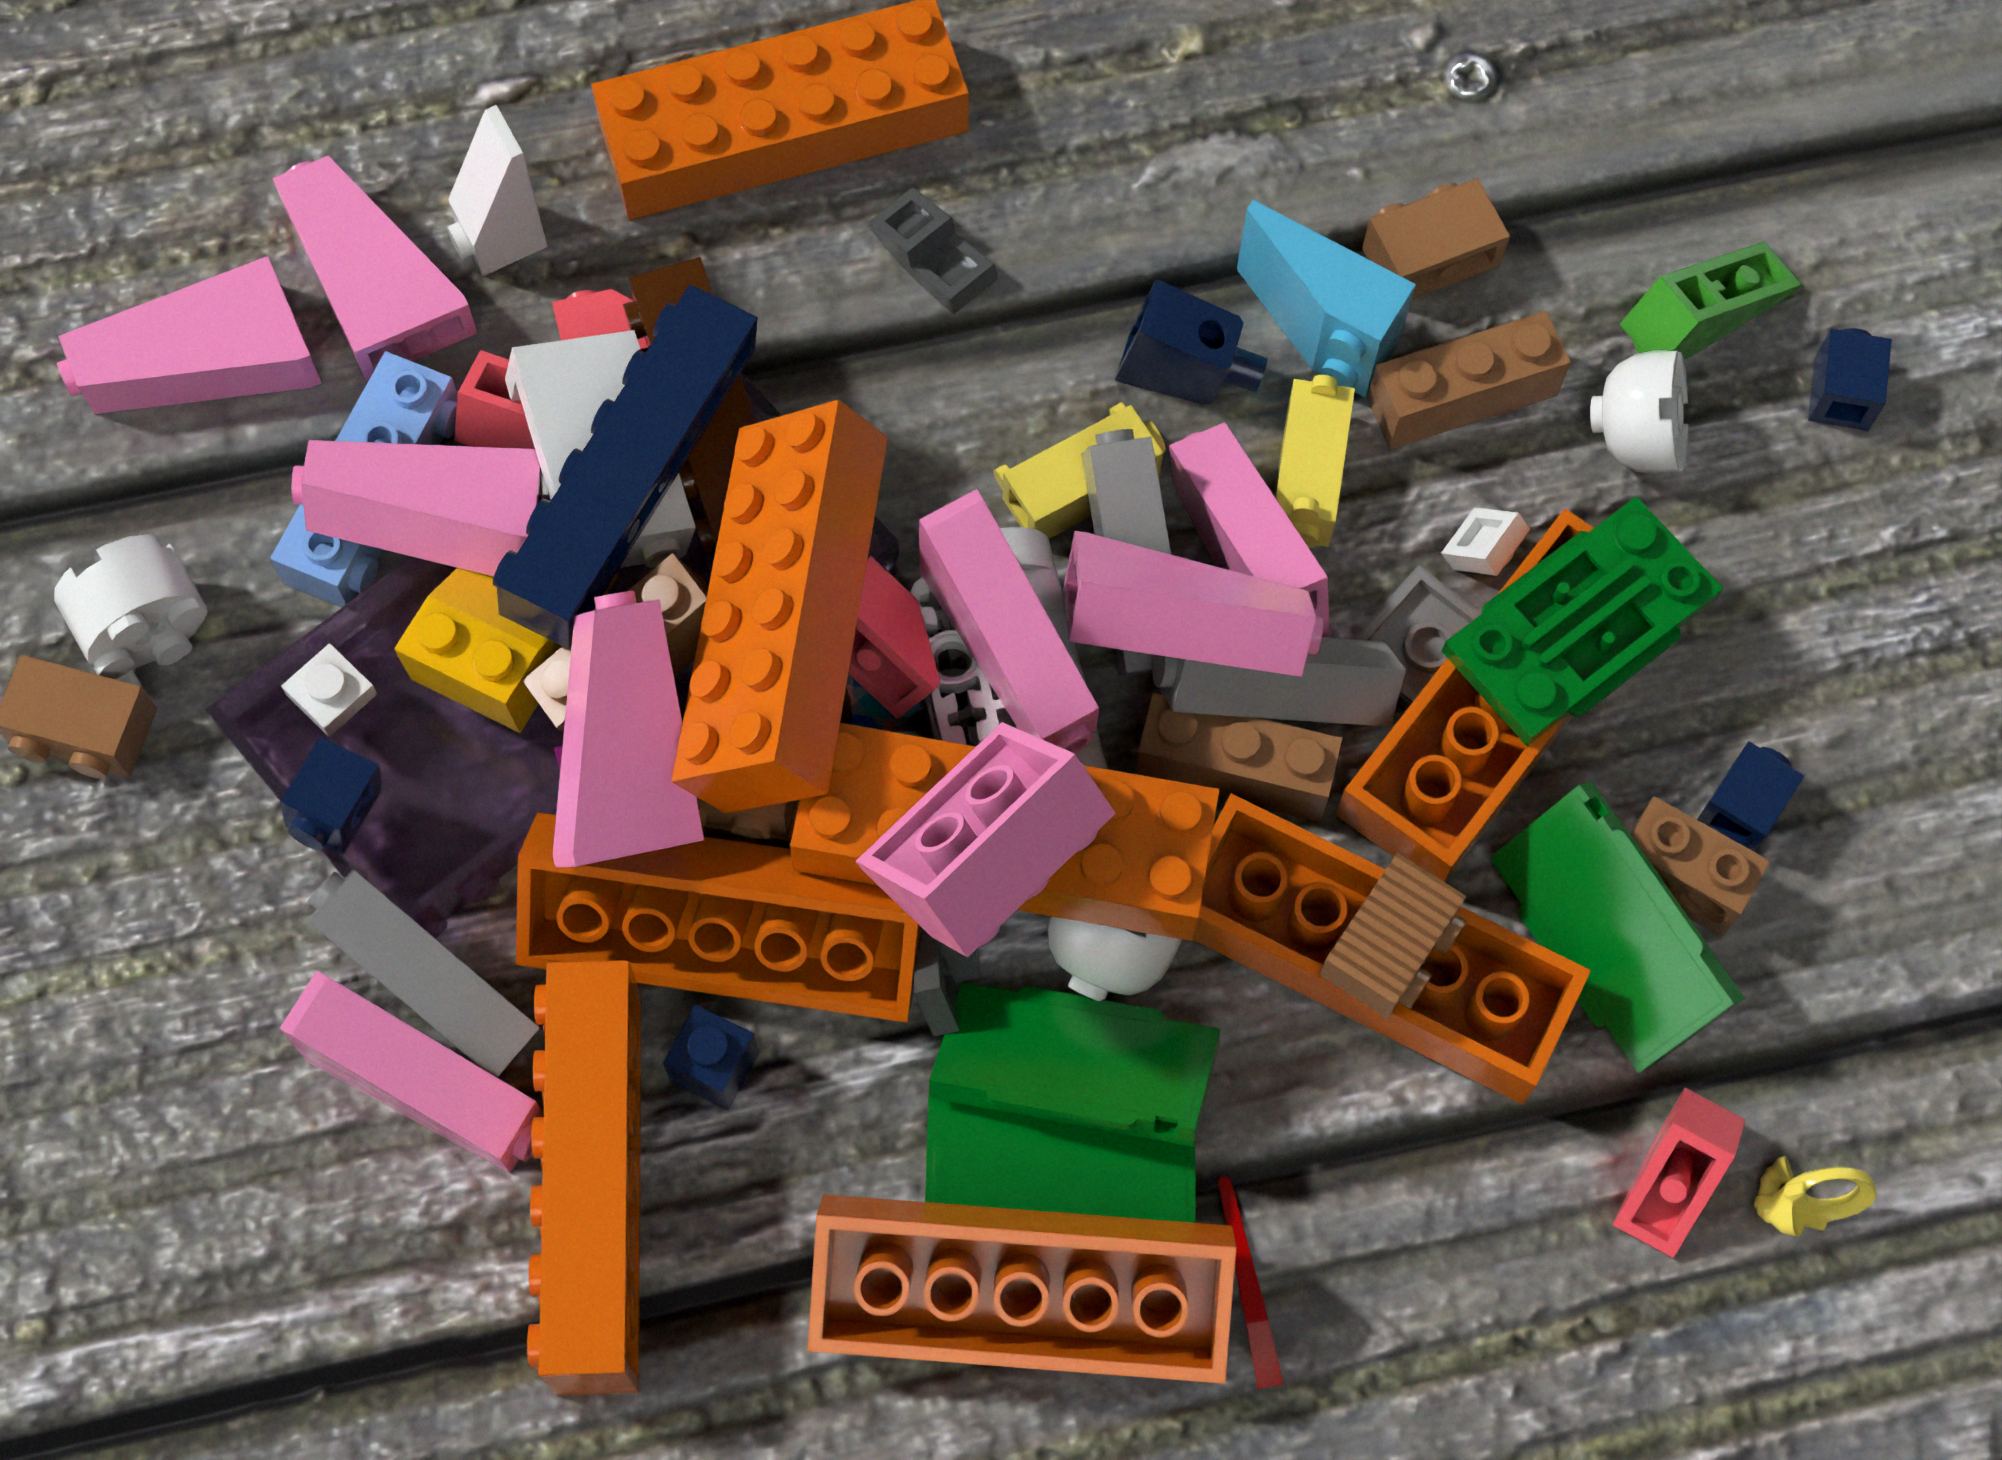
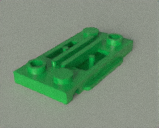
[1441,496,1723,746]
[1490,781,1745,1074]
[929,982,1220,1147]
[925,1093,1196,1223]

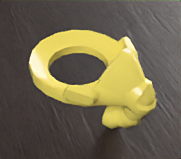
[1754,1156,1877,1237]

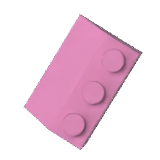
[856,722,1116,957]

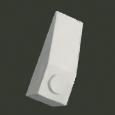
[446,105,548,276]

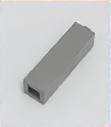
[1081,429,1171,676]
[1153,637,1406,727]
[307,869,540,1077]

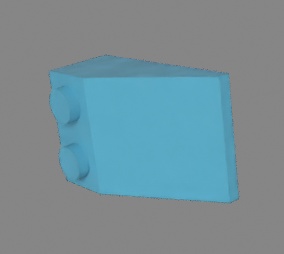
[1237,200,1416,398]

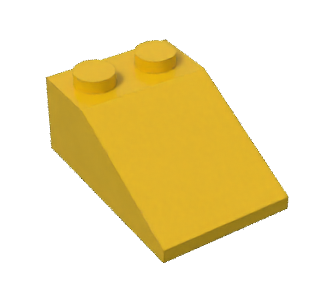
[394,568,618,733]

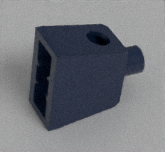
[1115,280,1268,405]

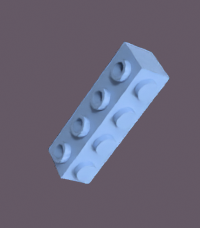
[270,351,458,611]

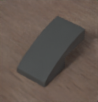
[868,187,998,314]
[914,930,981,1037]

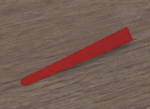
[1218,1176,1284,1390]

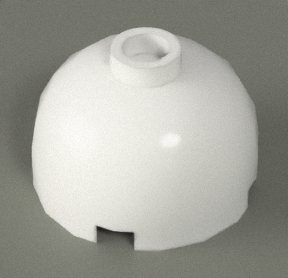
[1590,350,1688,474]
[1048,916,1182,1001]

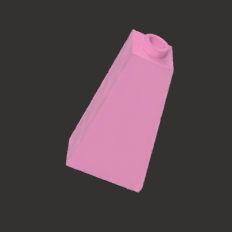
[272,155,478,381]
[57,256,322,414]
[1169,422,1330,638]
[291,440,543,577]
[919,489,1099,754]
[1063,531,1323,677]
[553,591,704,867]
[279,971,544,1173]

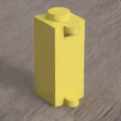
[1274,375,1355,548]
[993,402,1166,539]

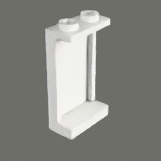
[505,330,696,568]

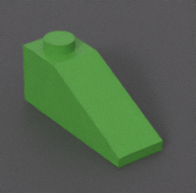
[1619,241,1802,359]

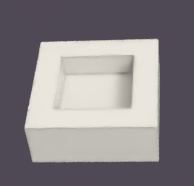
[1441,507,1530,576]
[281,643,377,737]

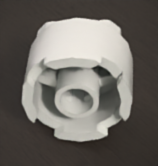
[54,534,207,679]

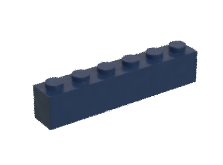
[493,284,758,649]

